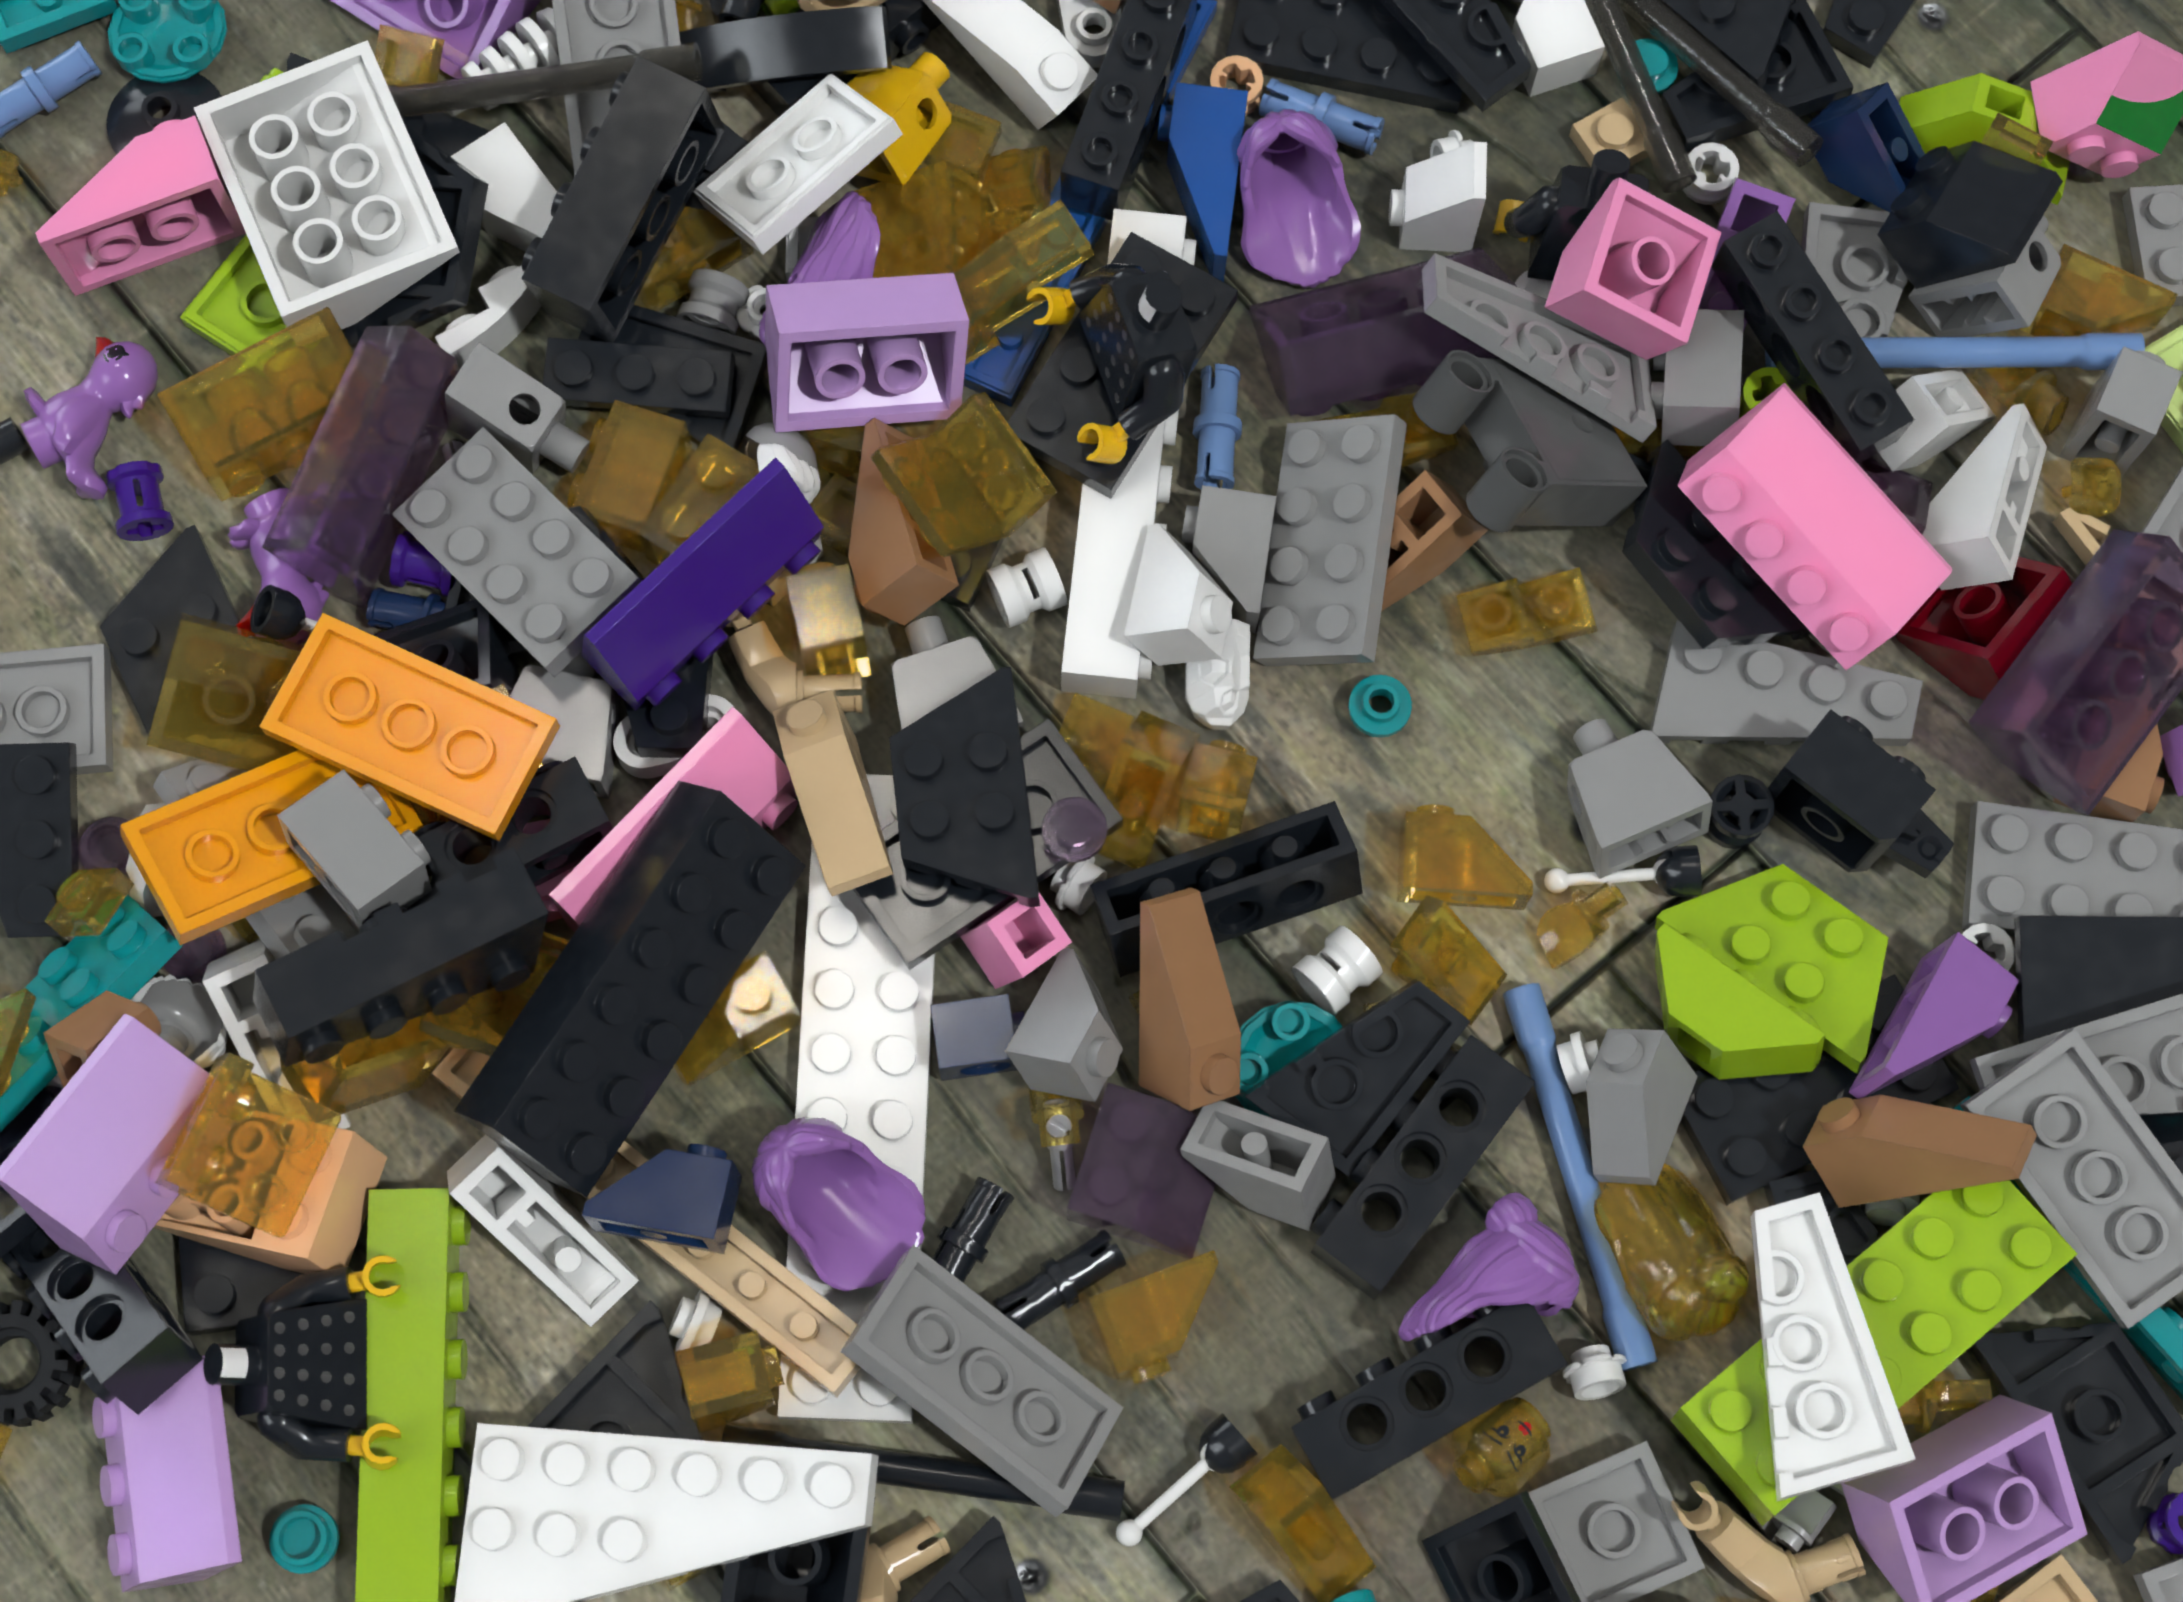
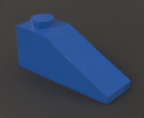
[1157,82,1248,282]

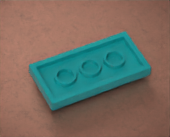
[0,889,183,1132]

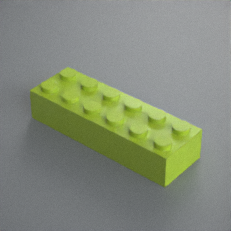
[1670,1180,2078,1526]

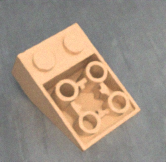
[153,1107,388,1274]

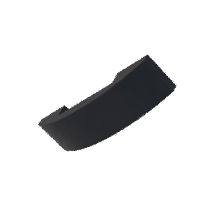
[679,6,892,93]

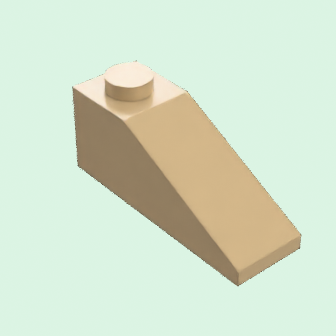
[772,689,893,897]

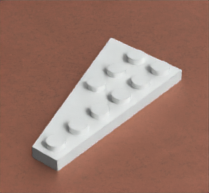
[454,1423,879,1602]

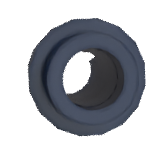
[366,587,446,629]

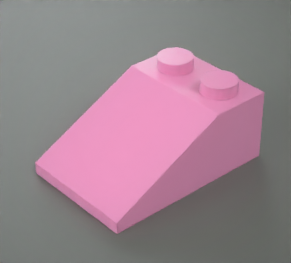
[35,116,246,296]

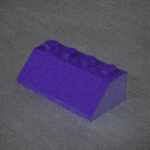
[581,457,824,711]

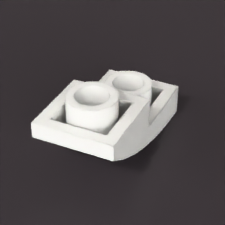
[435,265,541,377]

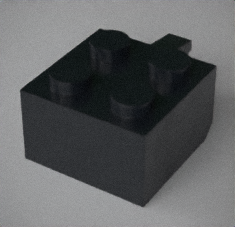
[1768,709,1954,878]

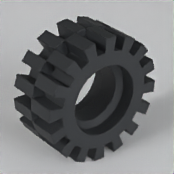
[0,1300,84,1427]

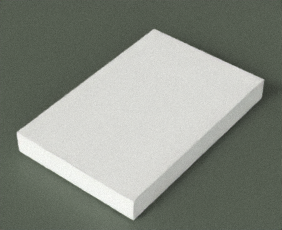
[693,74,903,255]

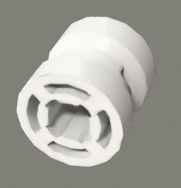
[985,547,1067,628]
[1292,925,1383,1016]

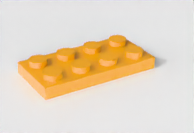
[259,613,560,841]
[120,750,424,945]

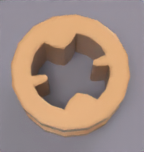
[1210,55,1264,116]

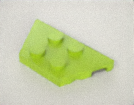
[1655,864,1889,1074]

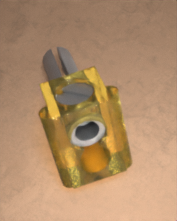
[1028,1090,1084,1191]

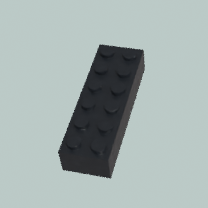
[454,781,806,1198]

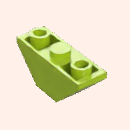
[1898,73,2070,205]
[1654,923,1825,1080]

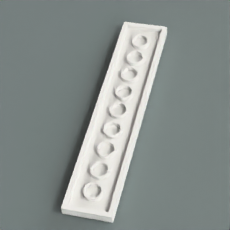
[777,774,935,1424]

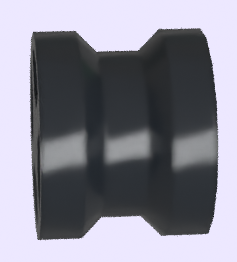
[1706,774,1774,849]

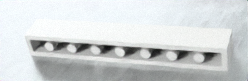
[1061,209,1197,699]

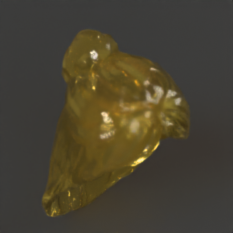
[1594,1163,1749,1341]

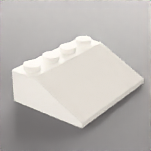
[194,40,460,347]

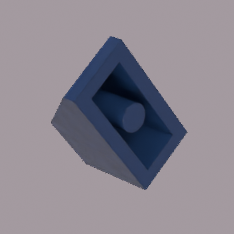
[1801,82,1925,213]
[582,1144,742,1254]

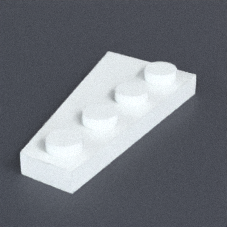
[1751,1192,1915,1501]

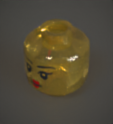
[1450,1397,1551,1498]

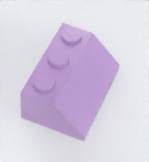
[765,273,969,433]
[0,1013,242,1275]
[92,1355,242,1592]
[1841,1395,2088,1602]

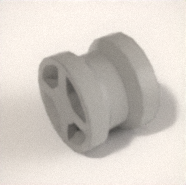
[676,269,749,335]

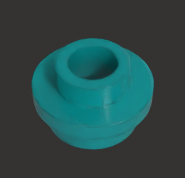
[1348,675,1412,738]

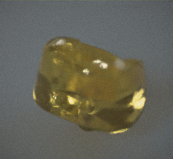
[2061,457,2121,518]

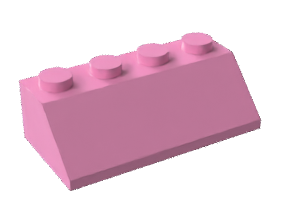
[1677,383,1952,670]
[549,707,798,932]

